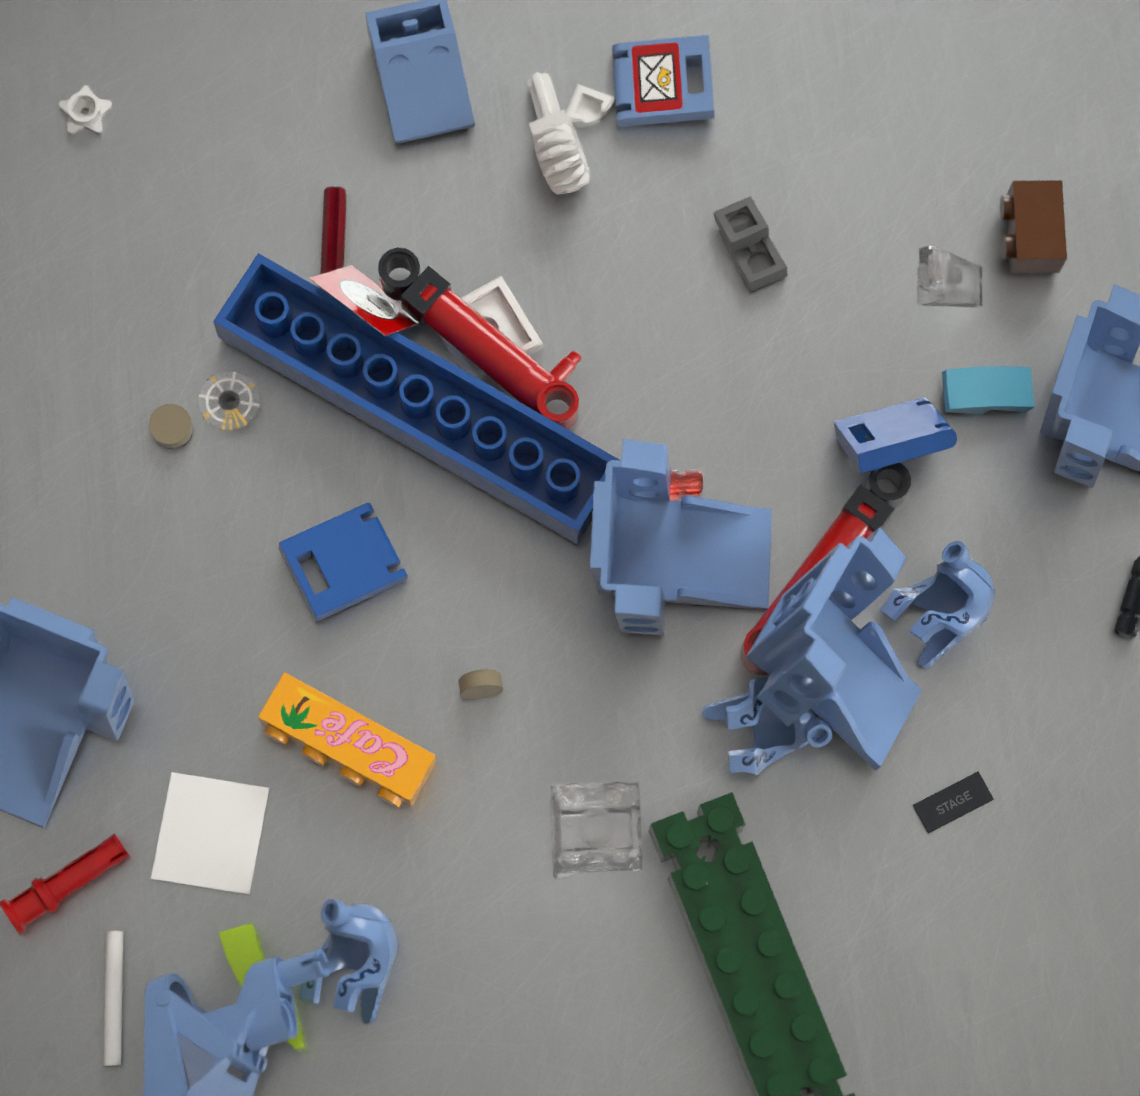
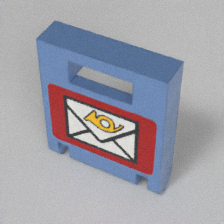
[612,35,715,127]

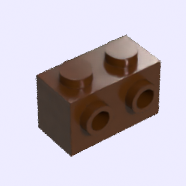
[1000,180,1067,273]

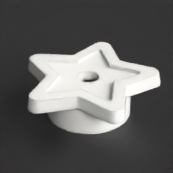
[59,85,112,134]

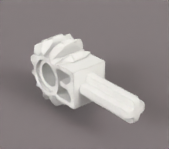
[527,72,590,195]

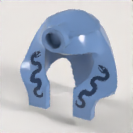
[880,541,995,668]
[702,677,832,776]
[299,899,398,1024]

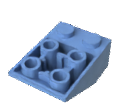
[365,0,475,144]

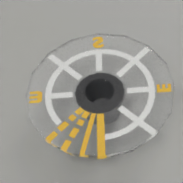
[198,370,260,430]

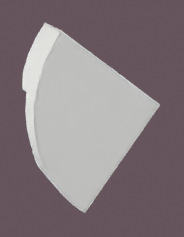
[566,84,615,128]

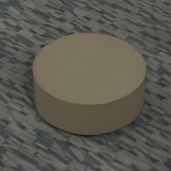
[149,404,193,448]
[458,669,503,700]

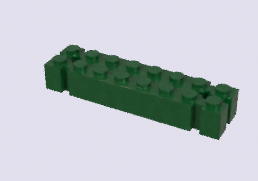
[648,792,855,1096]

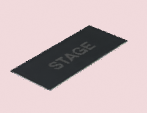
[913,771,994,834]

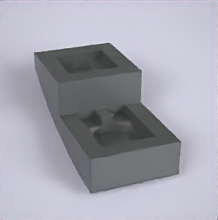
[714,196,787,292]

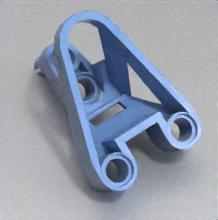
[144,948,330,1096]

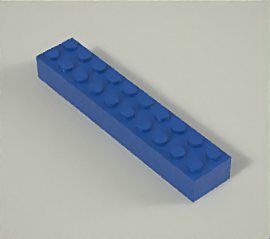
[213,253,622,544]

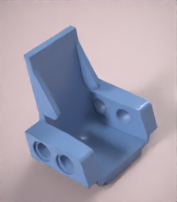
[1039,284,1140,488]
[590,439,772,635]
[746,527,922,771]
[0,597,135,829]

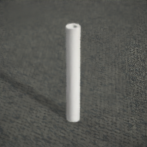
[103,931,123,1067]

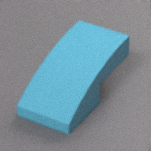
[942,366,1035,414]

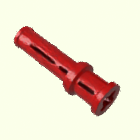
[0,833,130,935]

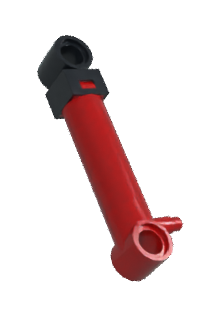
[378,247,581,430]
[740,462,911,675]

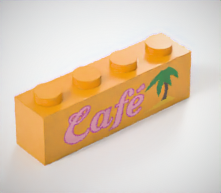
[258,672,437,808]

